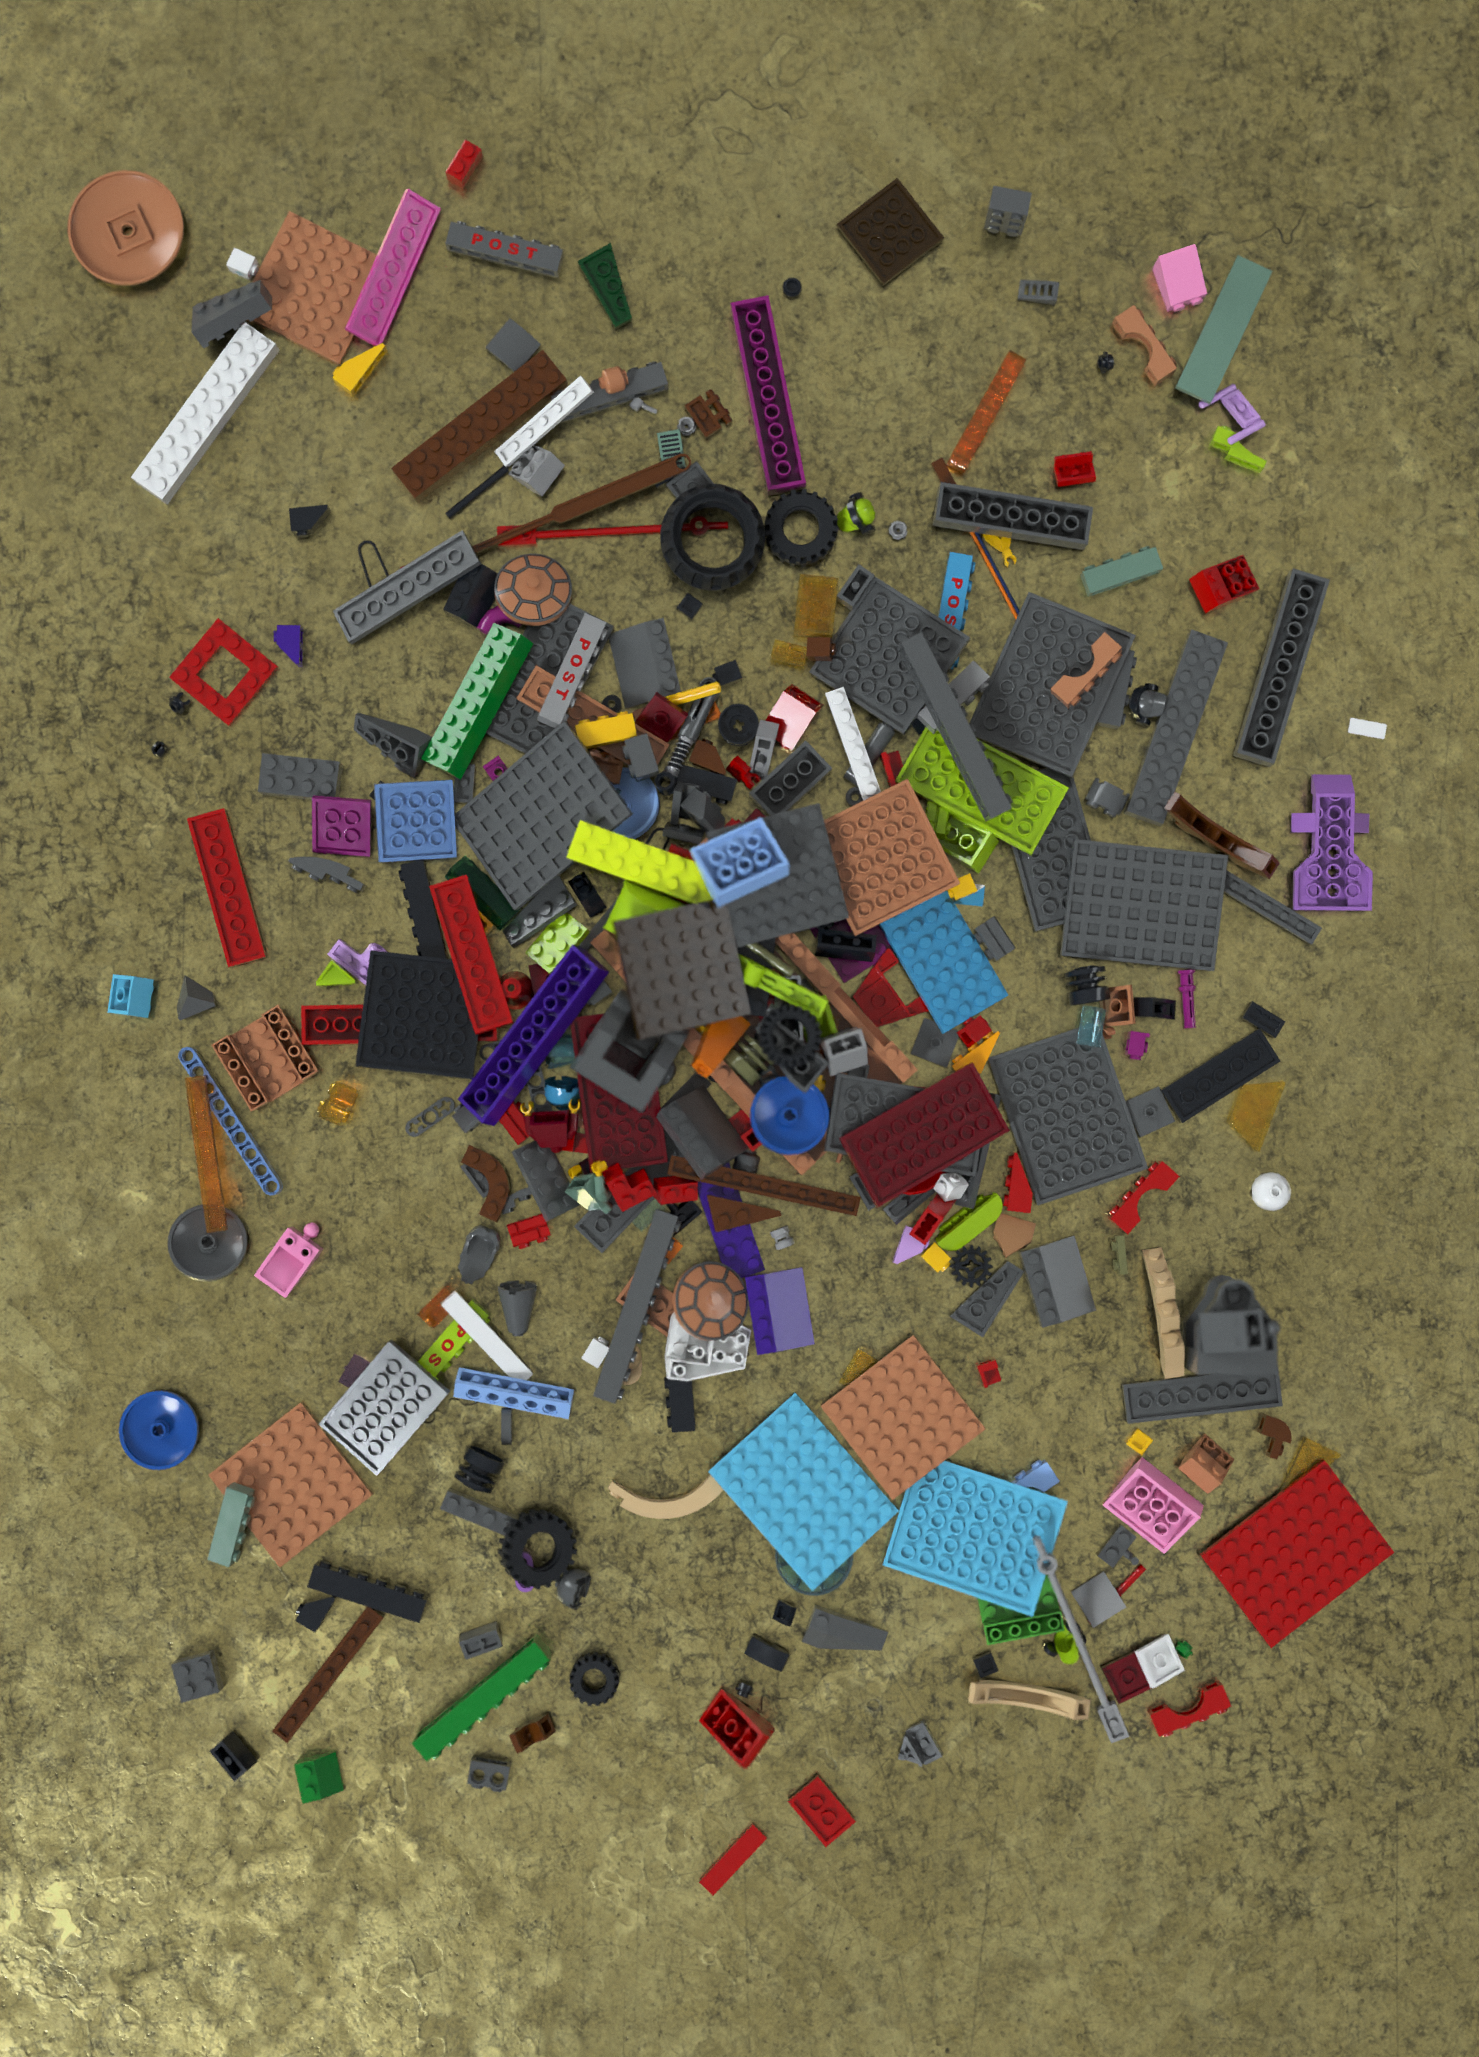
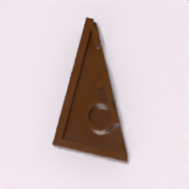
[706,1195,782,1232]

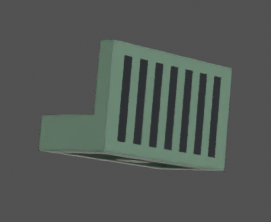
[657,429,686,469]

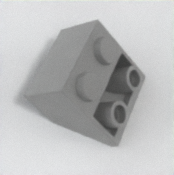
[508,445,565,496]
[820,1027,868,1076]

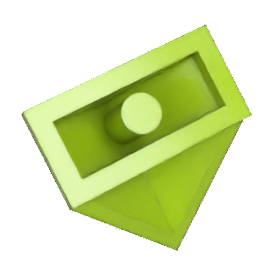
[316,960,358,987]

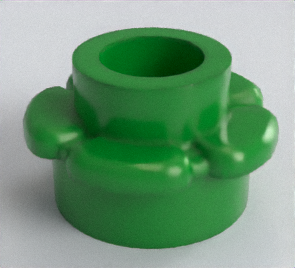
[1175,1641,1193,1659]

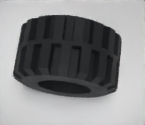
[569,1652,619,1706]

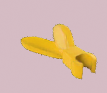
[983,534,1017,567]

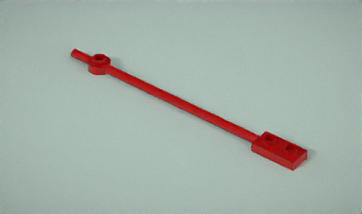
[497,516,728,547]

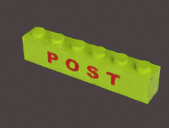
[418,1299,490,1380]

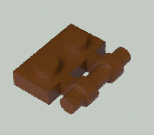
[684,389,733,439]

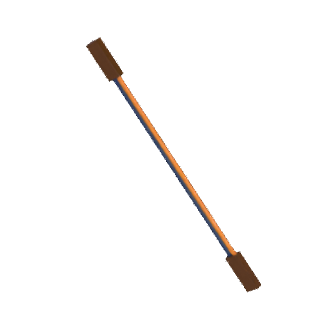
[931,458,1020,619]

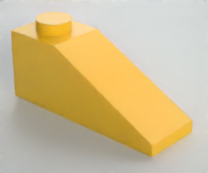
[332,343,387,397]

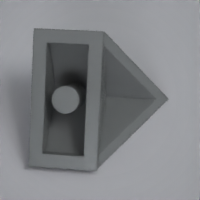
[177,975,216,1021]

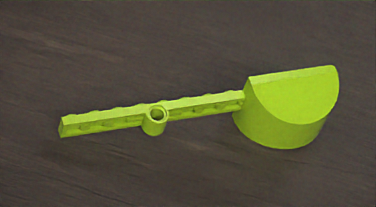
[603,880,829,1019]

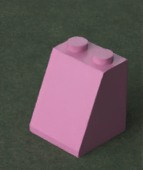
[1153,244,1207,312]

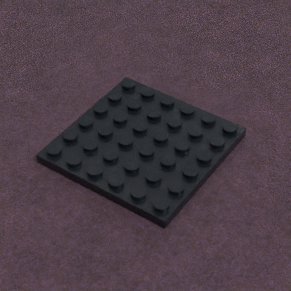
[355,950,479,1080]

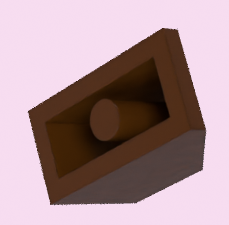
[689,738,726,776]

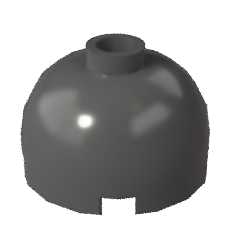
[555,1569,591,1610]

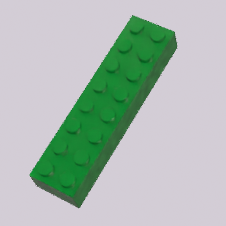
[421,623,534,780]
[412,1634,552,1762]

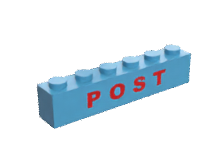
[938,552,975,673]

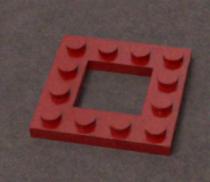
[169,618,279,727]

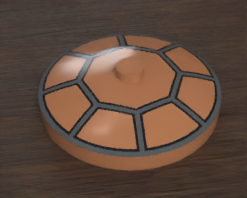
[494,554,572,626]
[673,1262,748,1341]

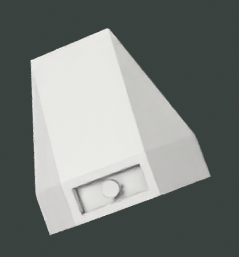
[664,1312,751,1381]

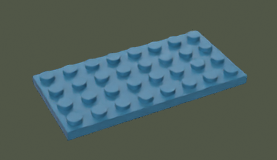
[879,891,1008,1034]

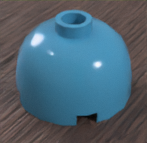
[544,1076,580,1110]

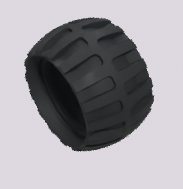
[660,484,765,591]

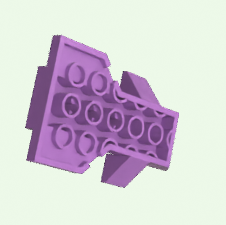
[1291,774,1373,911]

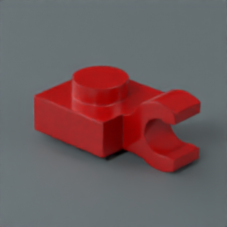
[726,755,761,789]

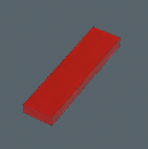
[699,1823,767,1896]

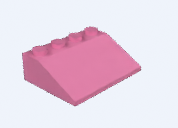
[1103,1457,1204,1554]

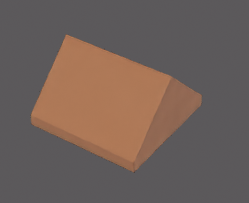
[1100,985,1136,1027]

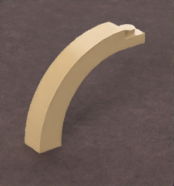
[608,1474,723,1519]
[968,1680,1091,1720]

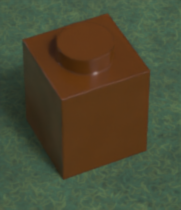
[806,637,836,661]

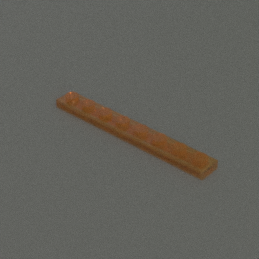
[184,1075,228,1233]

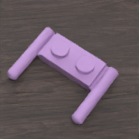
[1199,384,1266,445]

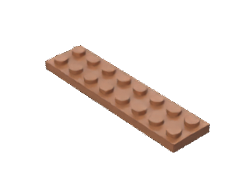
[516,665,670,766]

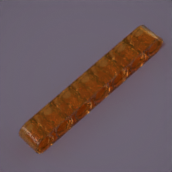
[946,350,1027,474]

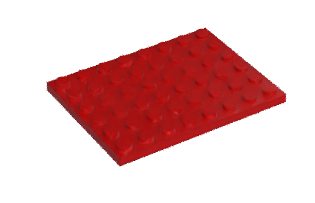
[1199,1459,1395,1648]

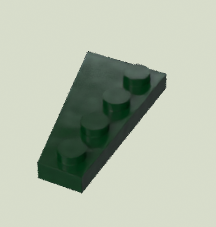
[577,243,632,330]

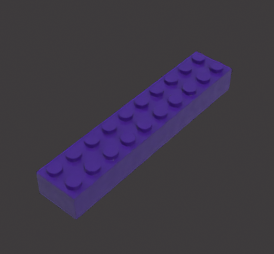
[458,944,609,1126]

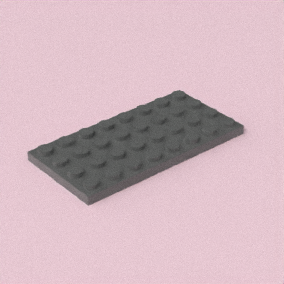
[485,604,614,754]
[1011,768,1091,932]
[824,1073,980,1177]

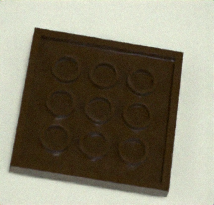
[837,178,944,286]

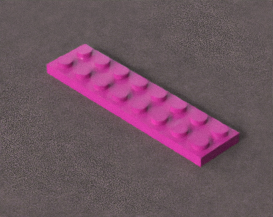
[345,189,441,347]

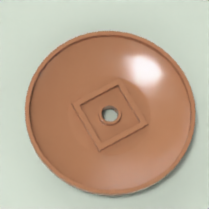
[68,170,184,286]

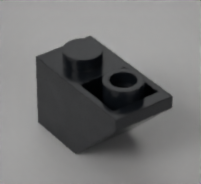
[568,872,607,918]

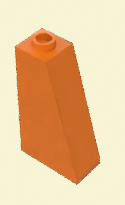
[691,1016,751,1078]

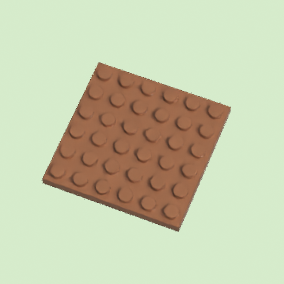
[252,211,377,365]
[824,779,960,936]
[821,1335,986,1500]
[208,1402,373,1568]

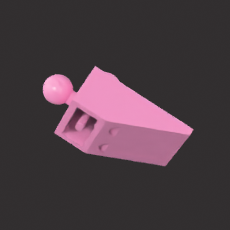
[254,1223,323,1298]

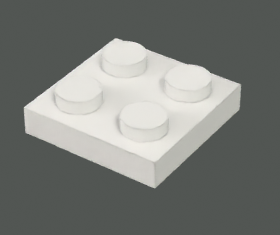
[1135,1634,1185,1688]

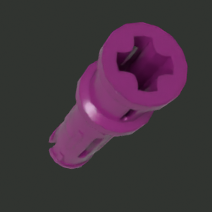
[1177,969,1197,1028]

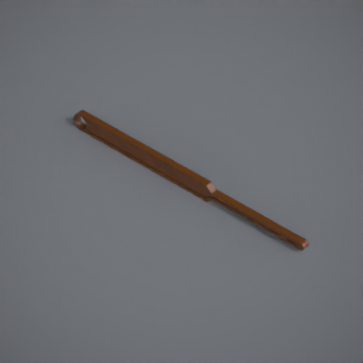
[472,454,691,554]

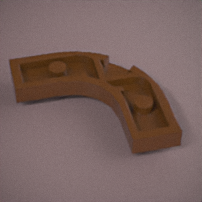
[461,1145,510,1223]

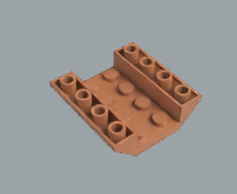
[211,1005,318,1112]

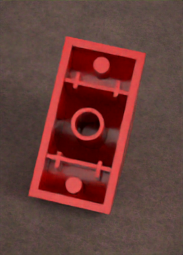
[699,1689,775,1769]

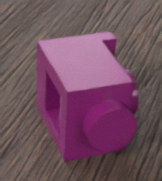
[483,755,508,781]
[1125,1031,1150,1060]

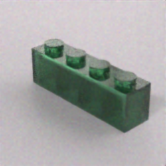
[445,855,520,931]

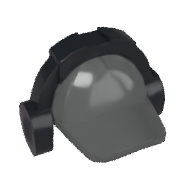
[1129,683,1167,726]

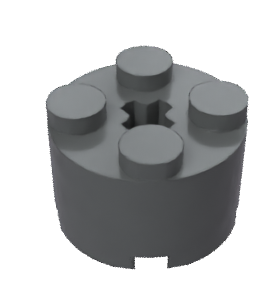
[1085,778,1130,818]

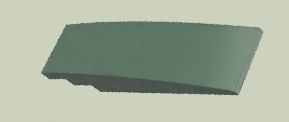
[1175,255,1272,404]

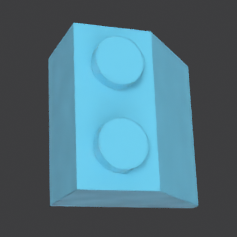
[107,974,154,1018]

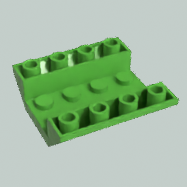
[977,1574,1065,1645]

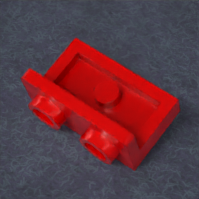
[1053,451,1096,487]

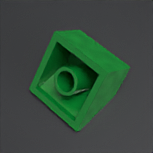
[294,1751,344,1804]

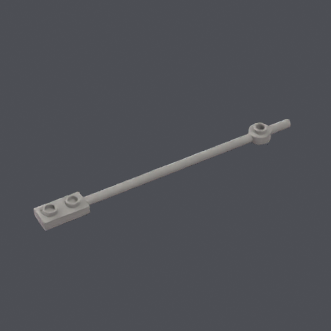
[1033,1536,1129,1743]

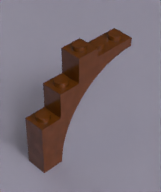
[1165,792,1280,879]

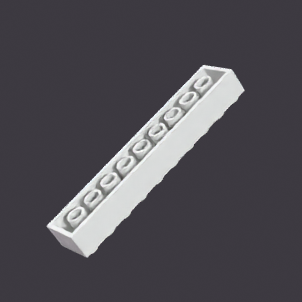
[131,322,279,505]

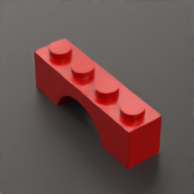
[1108,1161,1180,1234]
[1147,1680,1232,1737]

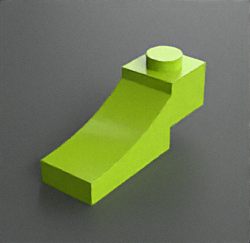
[1209,426,1267,472]

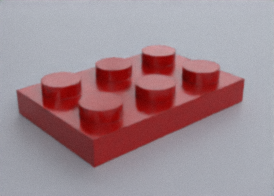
[788,1775,856,1847]

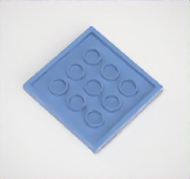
[374,779,457,862]

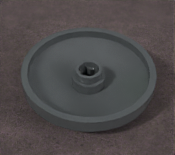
[168,1204,247,1282]

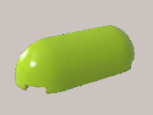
[935,1192,1003,1251]

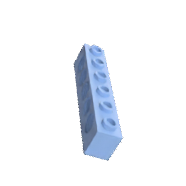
[454,1367,574,1419]

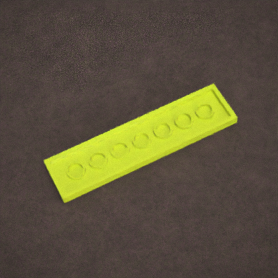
[566,820,713,904]

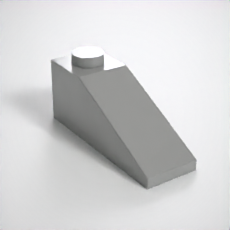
[749,719,779,780]

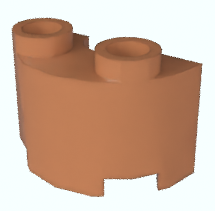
[589,749,624,785]

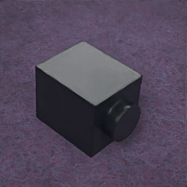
[712,660,742,689]

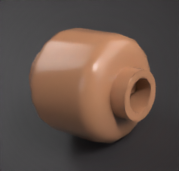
[598,366,628,394]

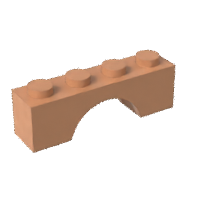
[1112,305,1177,386]
[1051,632,1122,708]

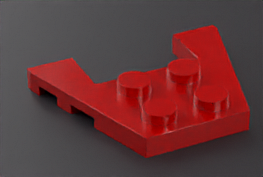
[852,947,929,1027]

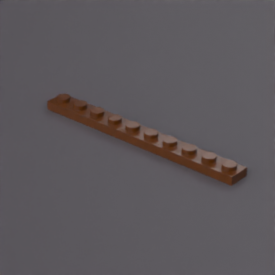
[667,1155,861,1216]

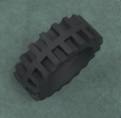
[764,489,838,567]
[498,1509,577,1589]

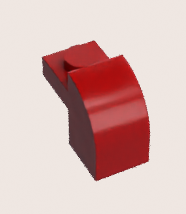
[728,1109,762,1152]

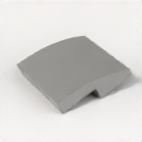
[1070,1571,1126,1628]

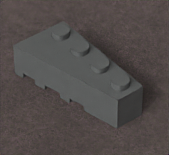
[191,280,272,348]

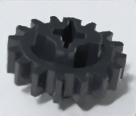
[950,1245,993,1288]

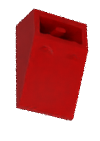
[1189,555,1260,614]

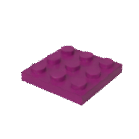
[312,795,372,857]

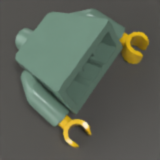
[565,1161,613,1214]

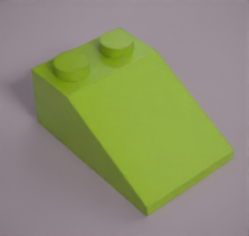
[938,814,999,874]

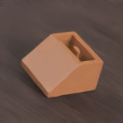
[1178,1434,1234,1494]

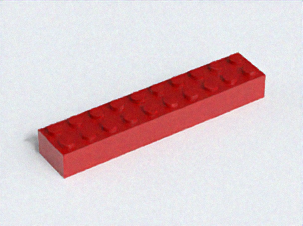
[301,1004,499,1045]

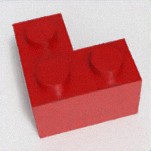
[602,1162,657,1212]

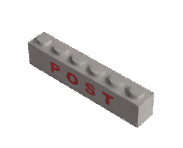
[537,613,608,728]

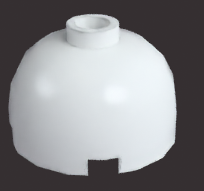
[1251,1172,1291,1211]

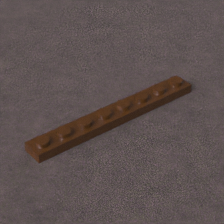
[272,1607,384,1743]

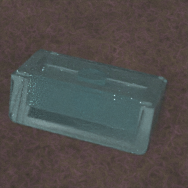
[1076,1005,1106,1048]

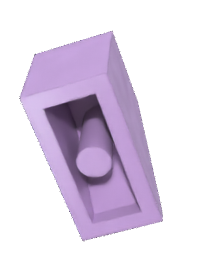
[892,1225,930,1264]

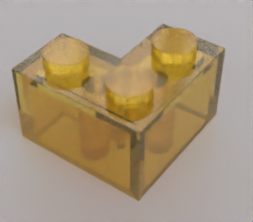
[317,1081,360,1126]

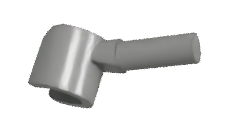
[630,397,657,414]

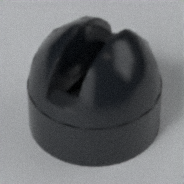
[151,741,168,757]

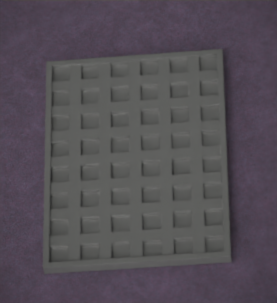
[455,721,633,910]
[1060,839,1228,971]

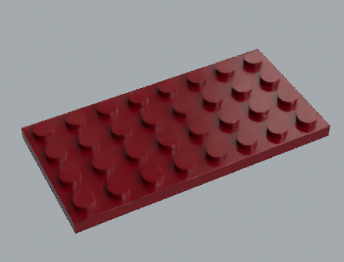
[570,1013,668,1173]
[839,1062,1010,1208]

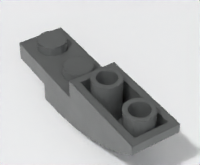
[288,857,366,893]

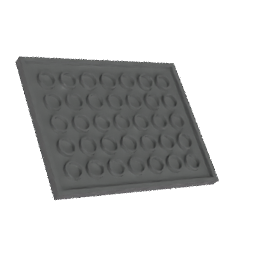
[969,592,1136,778]
[988,1021,1148,1206]

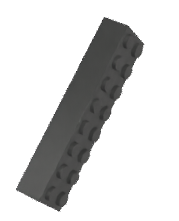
[932,482,1093,550]

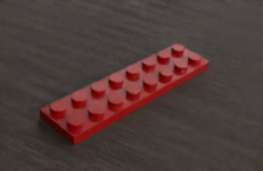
[187,808,267,968]
[429,874,513,1035]

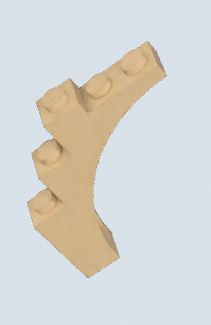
[1142,1247,1184,1379]

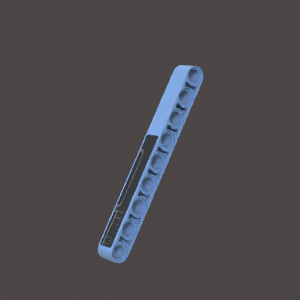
[178,1047,283,1195]

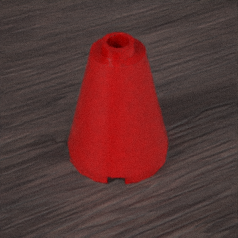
[500,971,534,1010]

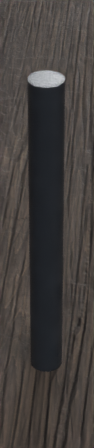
[445,465,509,519]

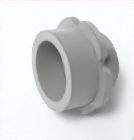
[677,417,696,436]
[889,521,907,540]

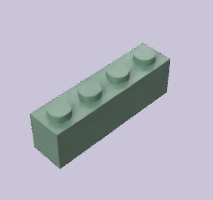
[1080,546,1163,597]
[207,1482,255,1567]

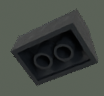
[443,564,498,629]

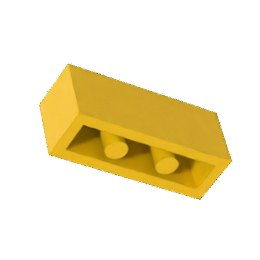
[575,711,637,749]

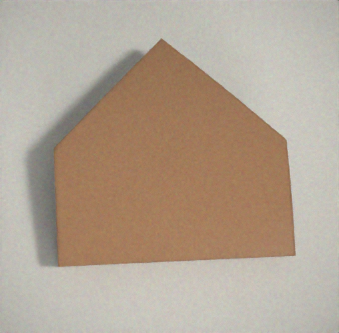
[993,1213,1036,1258]

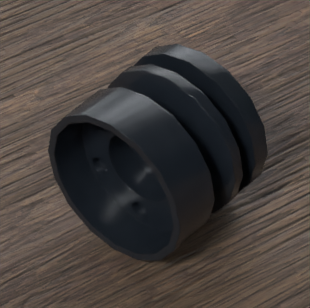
[718,703,759,747]
[1064,965,1111,1006]
[454,1445,506,1494]

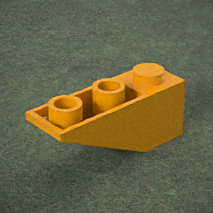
[950,1031,1000,1074]

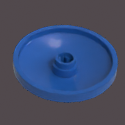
[750,1076,829,1155]
[119,1390,199,1470]

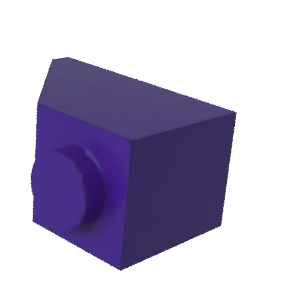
[274,625,303,667]

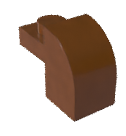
[1257,1413,1292,1460]
[509,1714,556,1753]

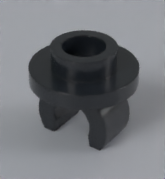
[169,692,191,714]

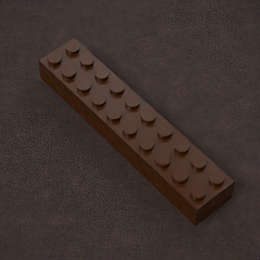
[391,350,568,504]

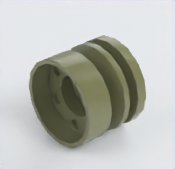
[724,1034,774,1086]

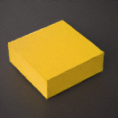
[1126,1428,1153,1455]

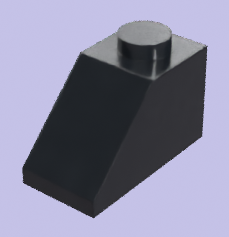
[289,505,331,538]
[1134,997,1176,1020]
[295,1595,337,1632]

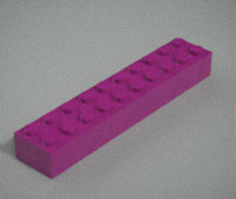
[731,295,806,496]

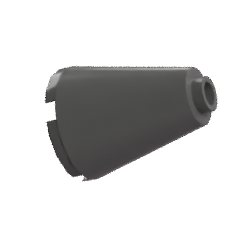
[498,1280,537,1336]

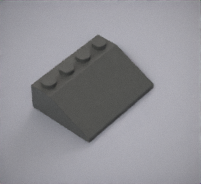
[609,618,681,710]
[656,1085,748,1180]
[1018,1235,1096,1328]

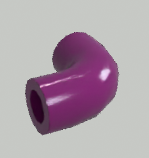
[477,605,523,635]

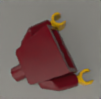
[520,1099,581,1153]

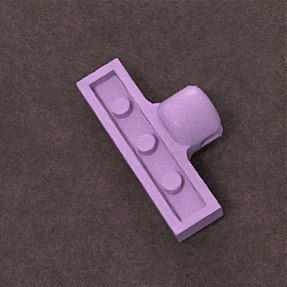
[327,939,387,985]

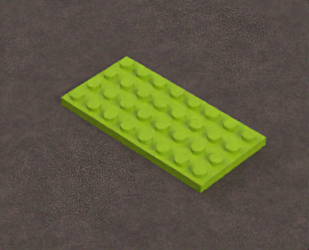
[895,727,1069,856]

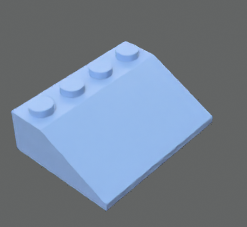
[690,818,789,907]

